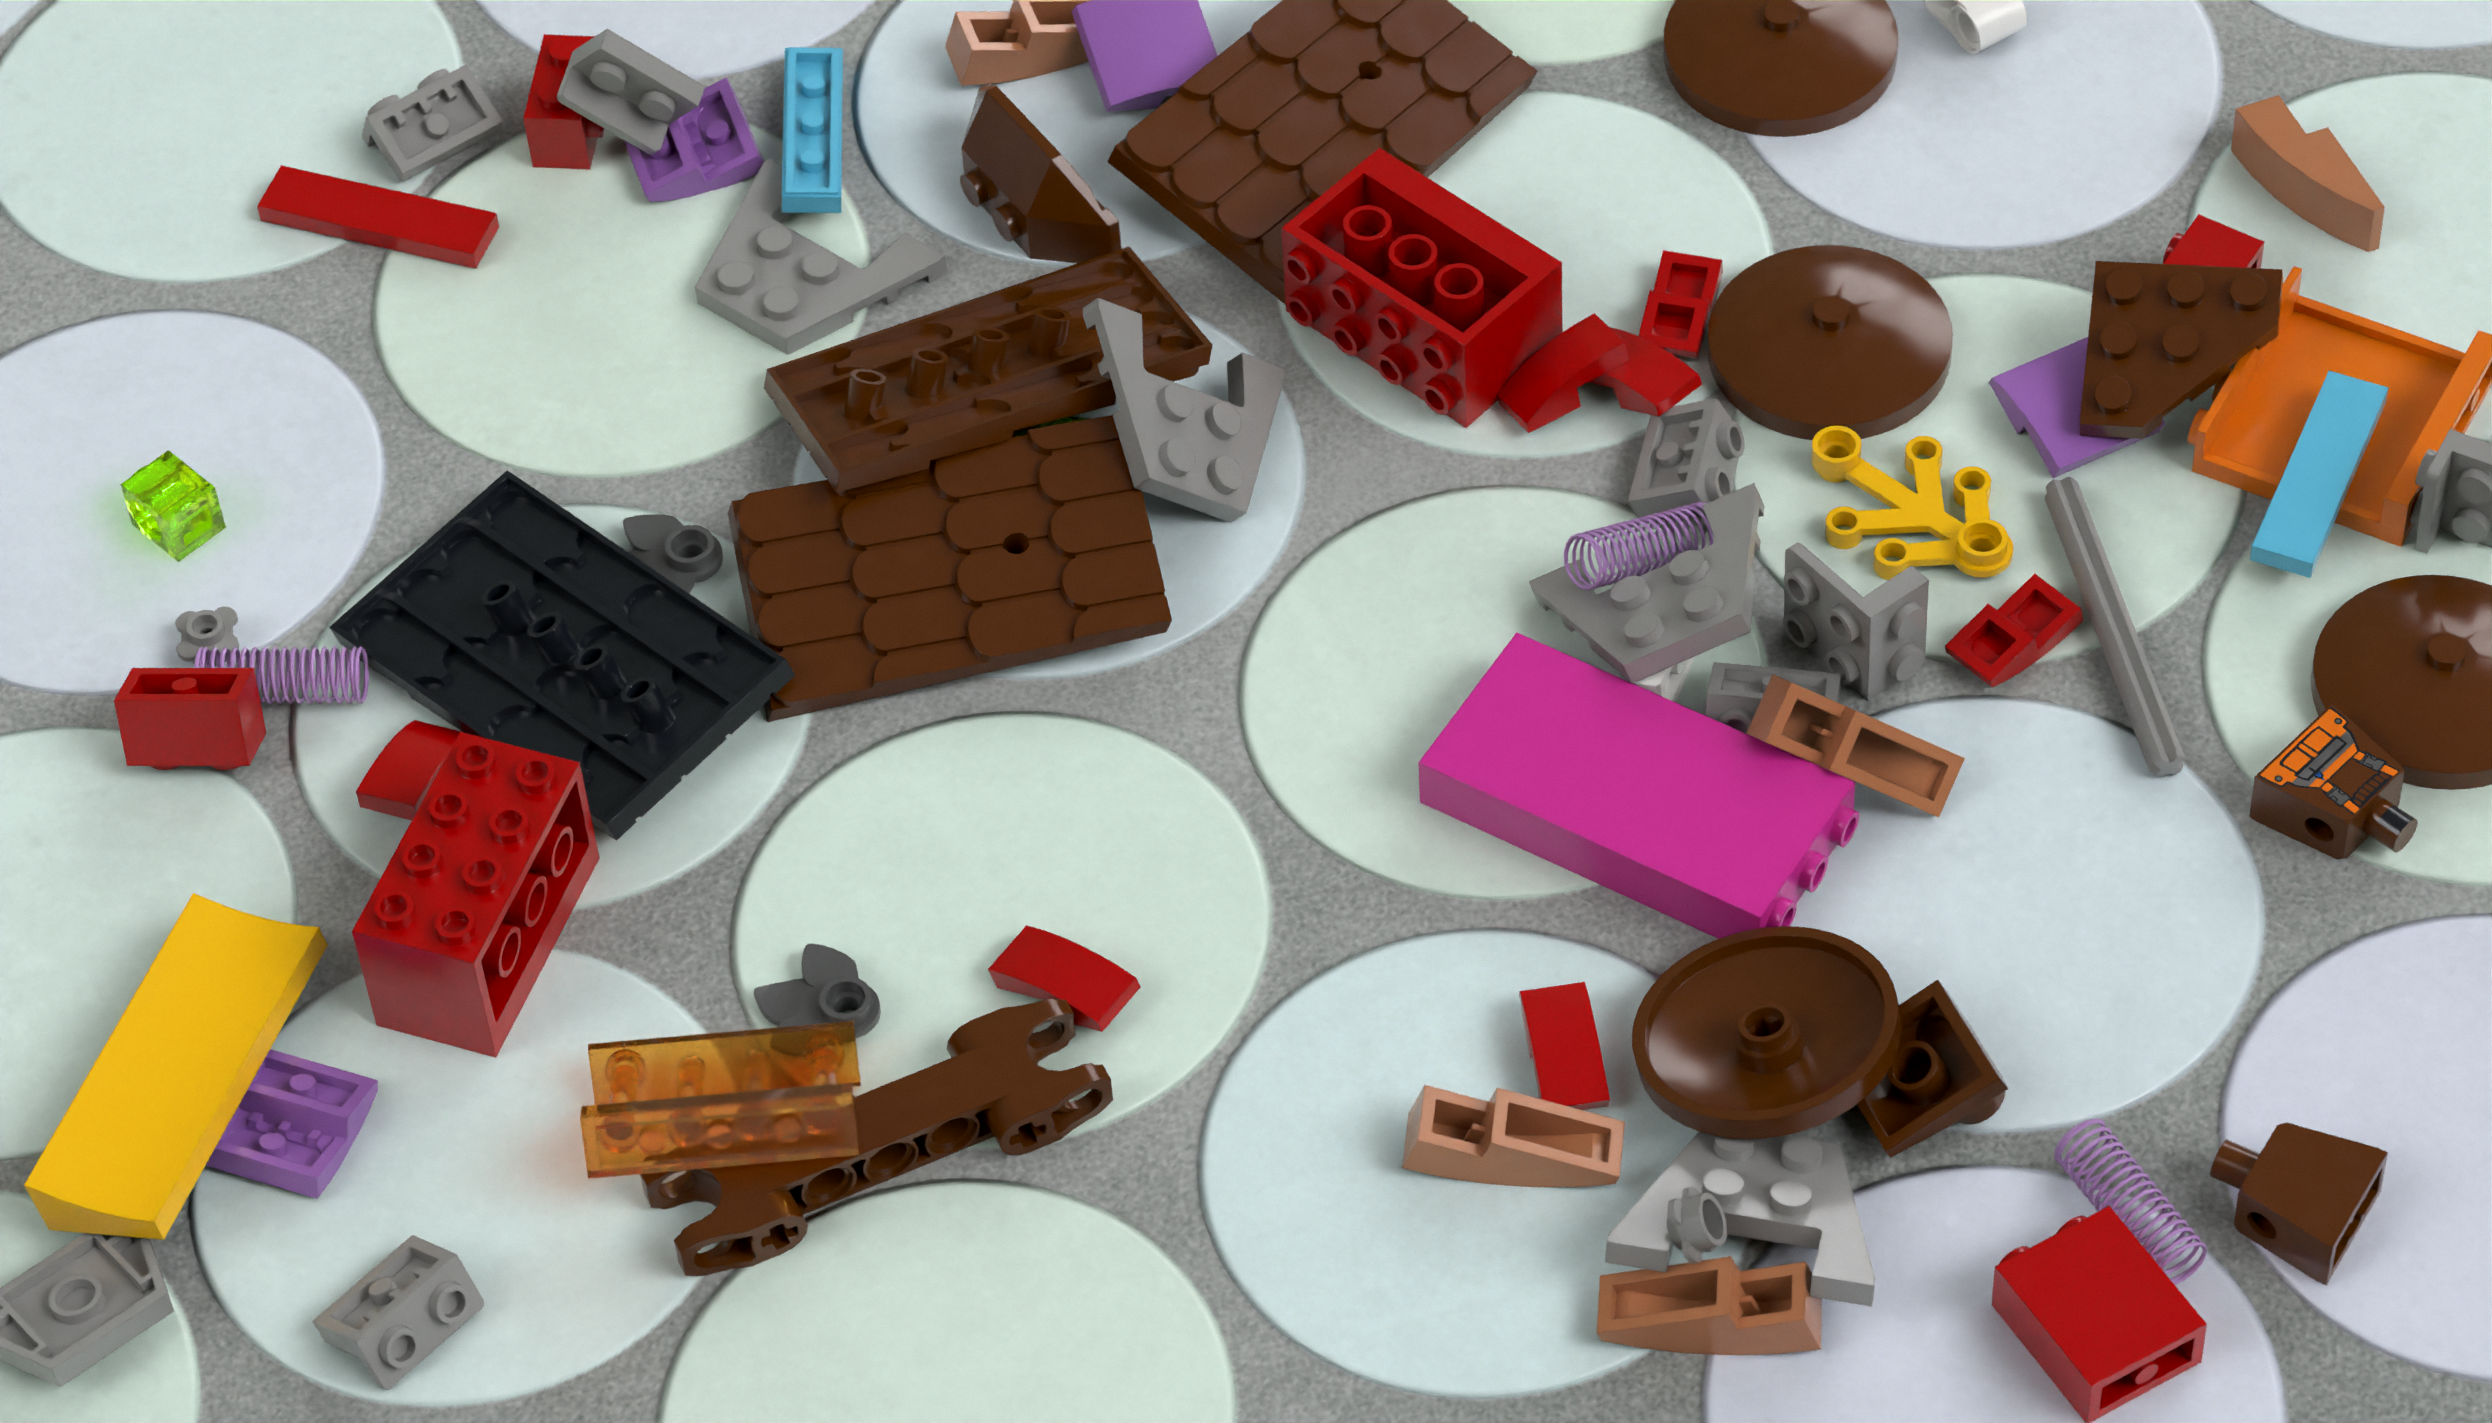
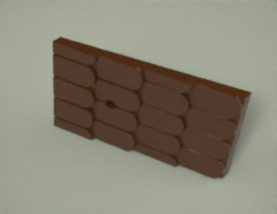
[1107,0,1537,305]
[764,246,1213,493]
[728,415,1172,722]

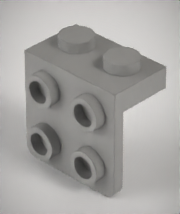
[1783,543,1929,701]

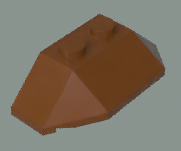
[960,84,1121,263]

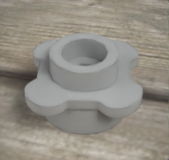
[175,606,239,667]
[1667,1187,1727,1264]

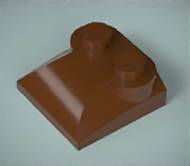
[1857,980,2008,1158]

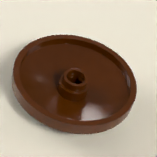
[1663,0,1898,137]
[1708,245,1953,440]
[2311,575,2492,790]
[1632,926,1902,1139]

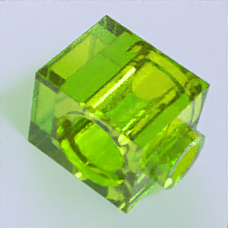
[121,450,226,562]

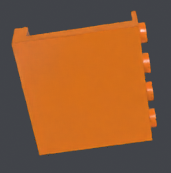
[2188,266,2492,547]

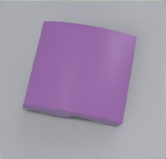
[1072,0,1218,112]
[624,77,764,202]
[1989,337,2165,478]
[205,1049,378,1199]

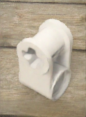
[1924,0,2027,54]

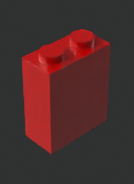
[1991,1206,2207,1423]

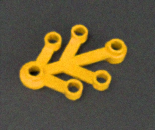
[1811,426,2013,580]

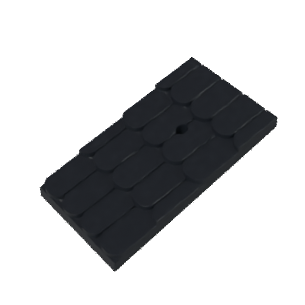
[329,470,795,841]

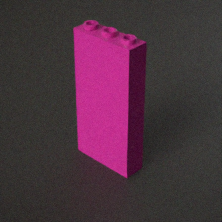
[1418,632,1859,939]

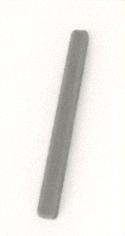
[2045,477,2185,778]

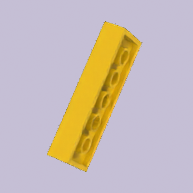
[24,893,328,1240]

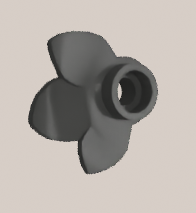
[623,514,723,593]
[754,943,881,1054]

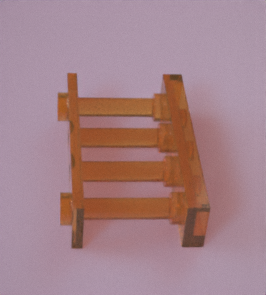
[580,1021,861,1179]

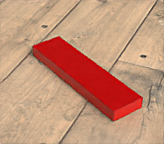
[257,165,499,268]

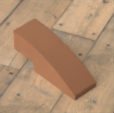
[945,0,1090,86]
[2231,95,2385,252]
[1747,674,1965,817]
[1402,1085,1625,1187]
[1597,1256,1822,1355]

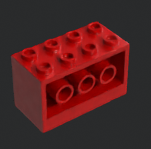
[1281,148,1563,428]
[352,732,600,1058]

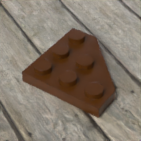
[2079,261,2283,439]

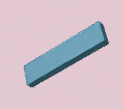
[782,47,843,213]
[2250,370,2389,578]

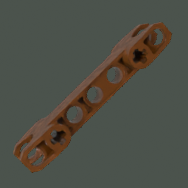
[640,999,1113,1276]

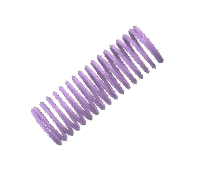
[1564,502,1713,591]
[194,646,369,704]
[2054,1119,2207,1285]

